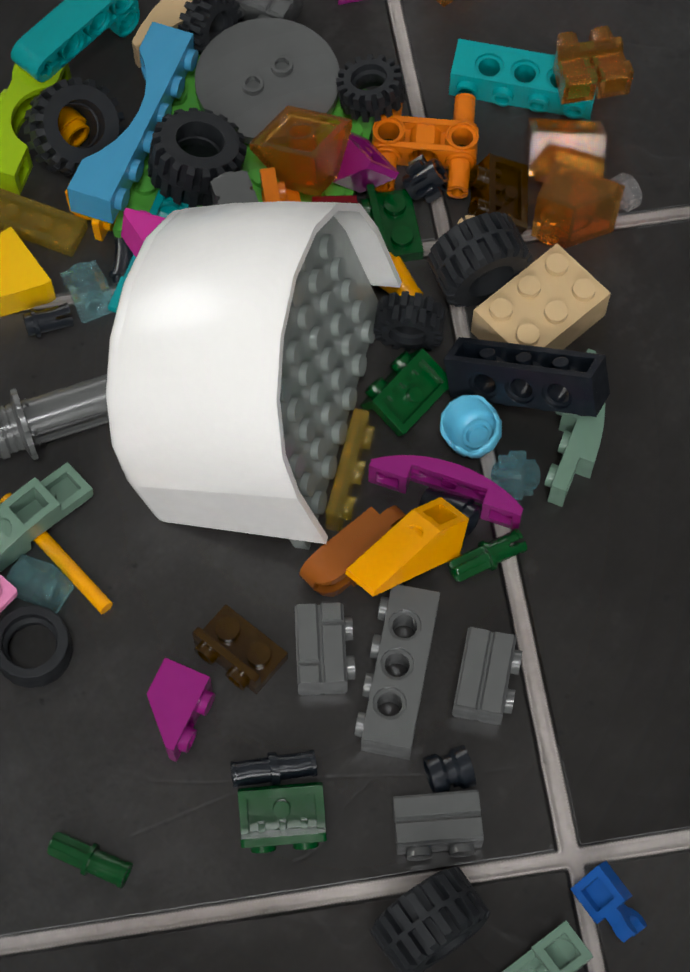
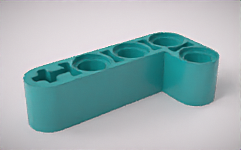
[11,0,140,82]

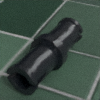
[230,750,317,788]

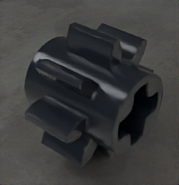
[402,154,449,204]

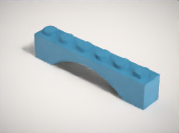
[67,22,198,224]

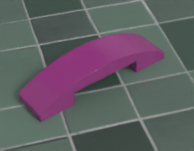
[368,455,523,529]

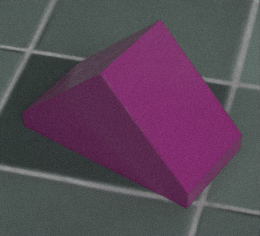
[333,127,399,193]

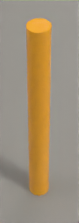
[0,493,113,614]

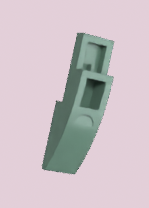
[544,348,605,507]
[0,462,93,572]

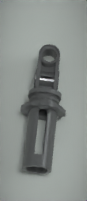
[0,374,109,461]

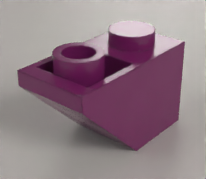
[147,658,215,762]

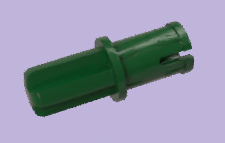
[448,528,527,582]
[47,832,133,889]

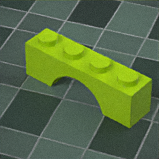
[0,63,72,196]

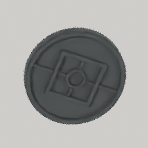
[195,18,340,146]

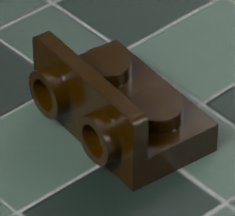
[468,153,528,234]
[192,604,288,695]

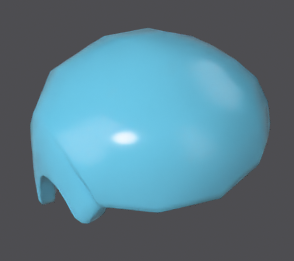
[440,395,502,459]

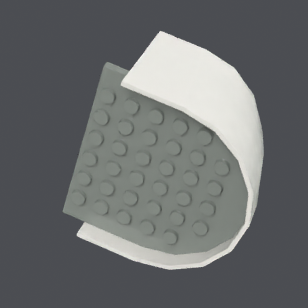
[106,201,402,550]

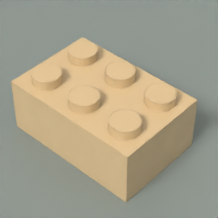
[471,243,611,350]

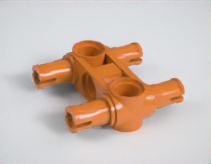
[372,93,479,199]

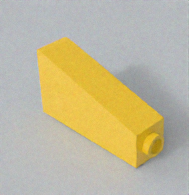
[0,227,56,317]

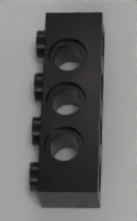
[444,337,610,417]

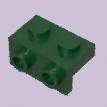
[238,782,327,853]

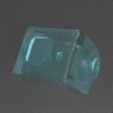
[60,260,113,323]
[5,554,74,614]

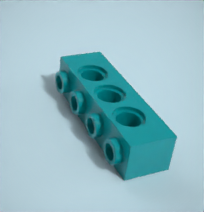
[449,38,601,120]

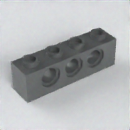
[354,585,440,760]

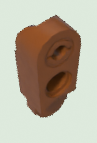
[299,505,406,597]

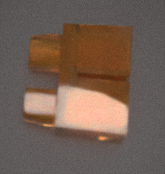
[553,26,634,105]

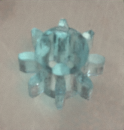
[491,451,541,500]

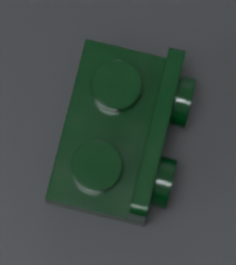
[360,183,424,262]
[360,348,449,437]

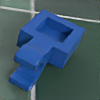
[570,861,647,943]

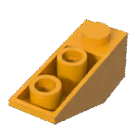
[345,497,469,597]

